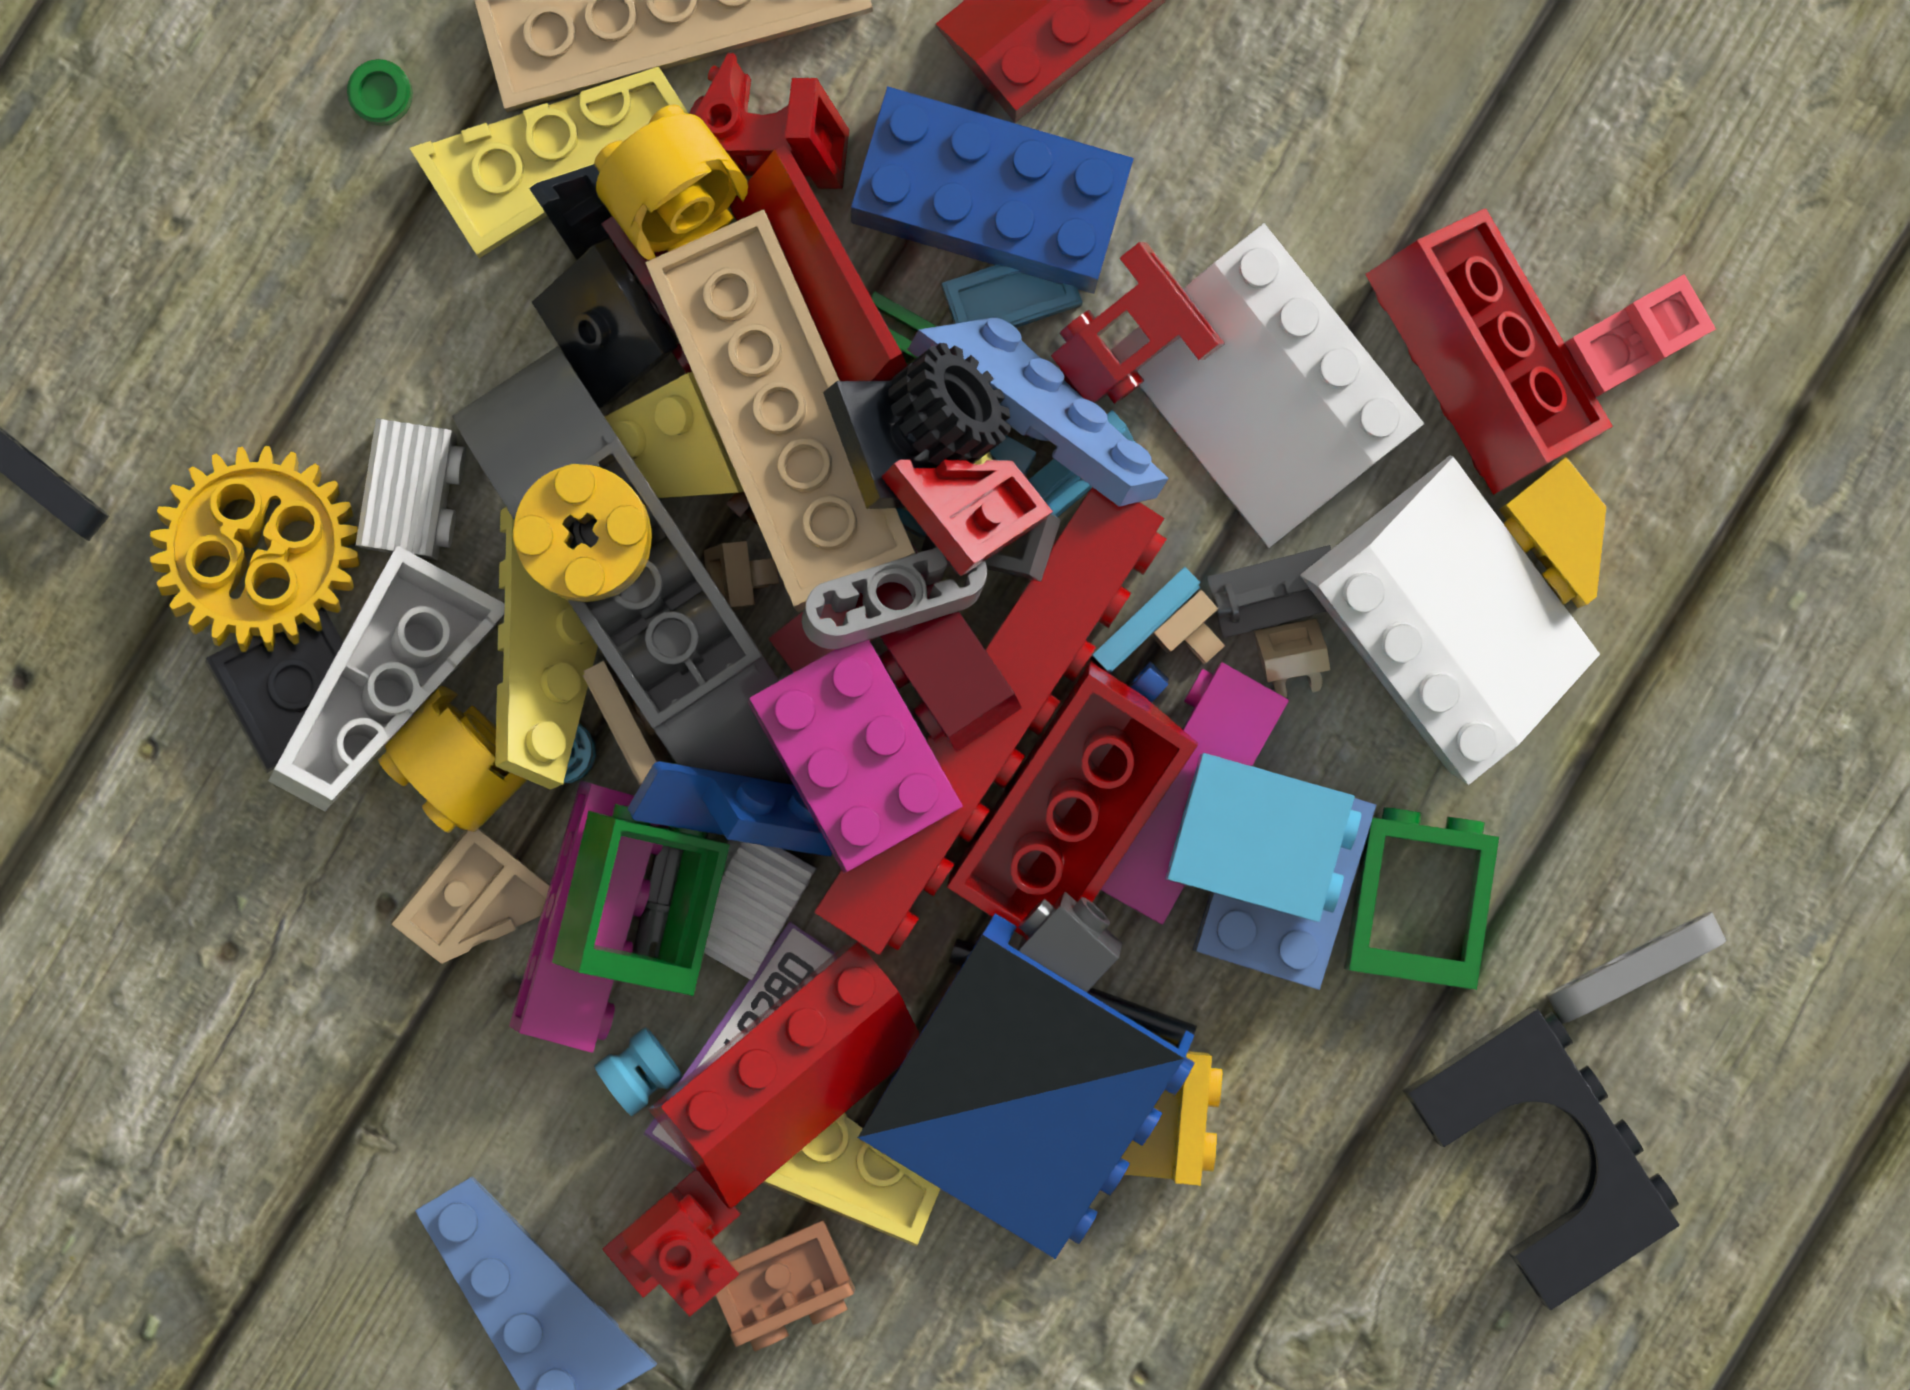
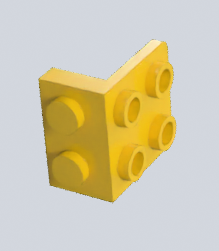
[1121,1051,1222,1186]

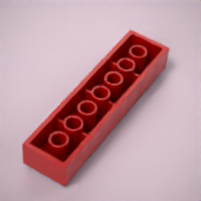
[814,487,1167,955]

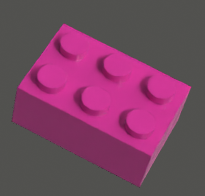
[748,640,963,873]

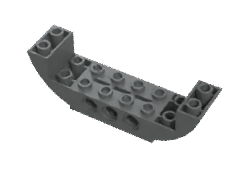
[452,346,794,785]

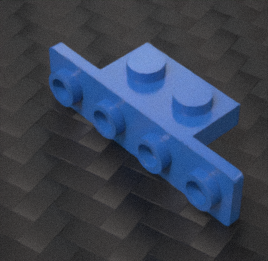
[628,761,833,857]

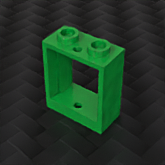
[552,804,730,996]
[1344,807,1499,990]

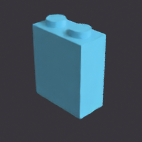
[1165,753,1361,922]

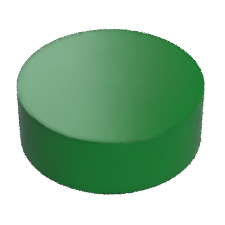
[347,59,413,126]

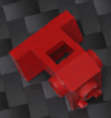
[689,53,850,189]
[1051,242,1225,404]
[602,1170,742,1317]

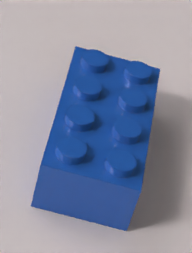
[851,86,1134,294]

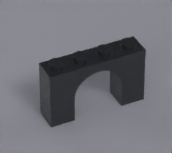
[1402,1007,1680,1310]

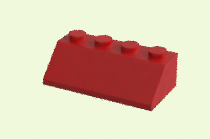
[935,0,1167,123]
[730,143,907,381]
[1365,208,1613,495]
[947,662,1198,936]
[648,942,920,1209]

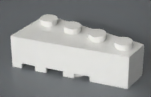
[268,545,505,811]

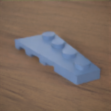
[907,317,1169,506]
[415,1176,657,1390]

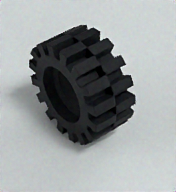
[889,343,1011,466]

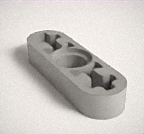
[802,547,987,649]
[1547,912,1727,1024]

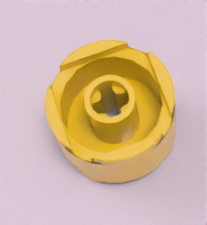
[594,104,748,260]
[513,464,652,602]
[378,686,527,833]

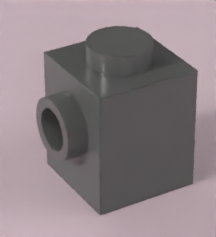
[1018,892,1123,992]

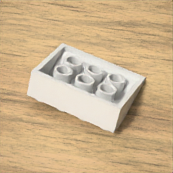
[1111,223,1424,549]
[1300,455,1600,785]

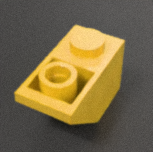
[1499,457,1606,608]

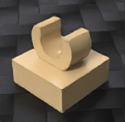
[704,541,779,611]
[1151,590,1225,664]
[1254,619,1330,698]

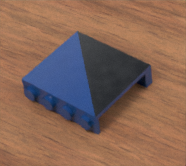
[857,913,1195,1259]

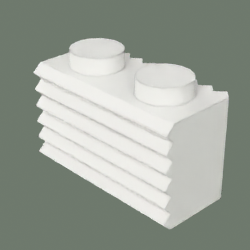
[356,419,466,560]
[704,840,817,980]

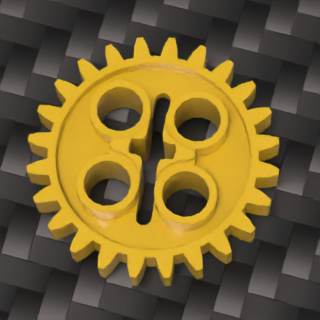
[150,446,360,652]

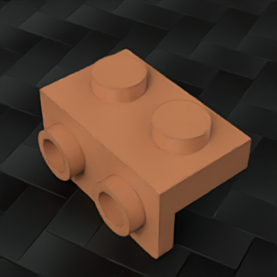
[716,1219,855,1351]

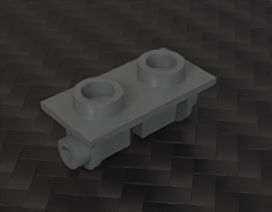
[1207,545,1331,638]

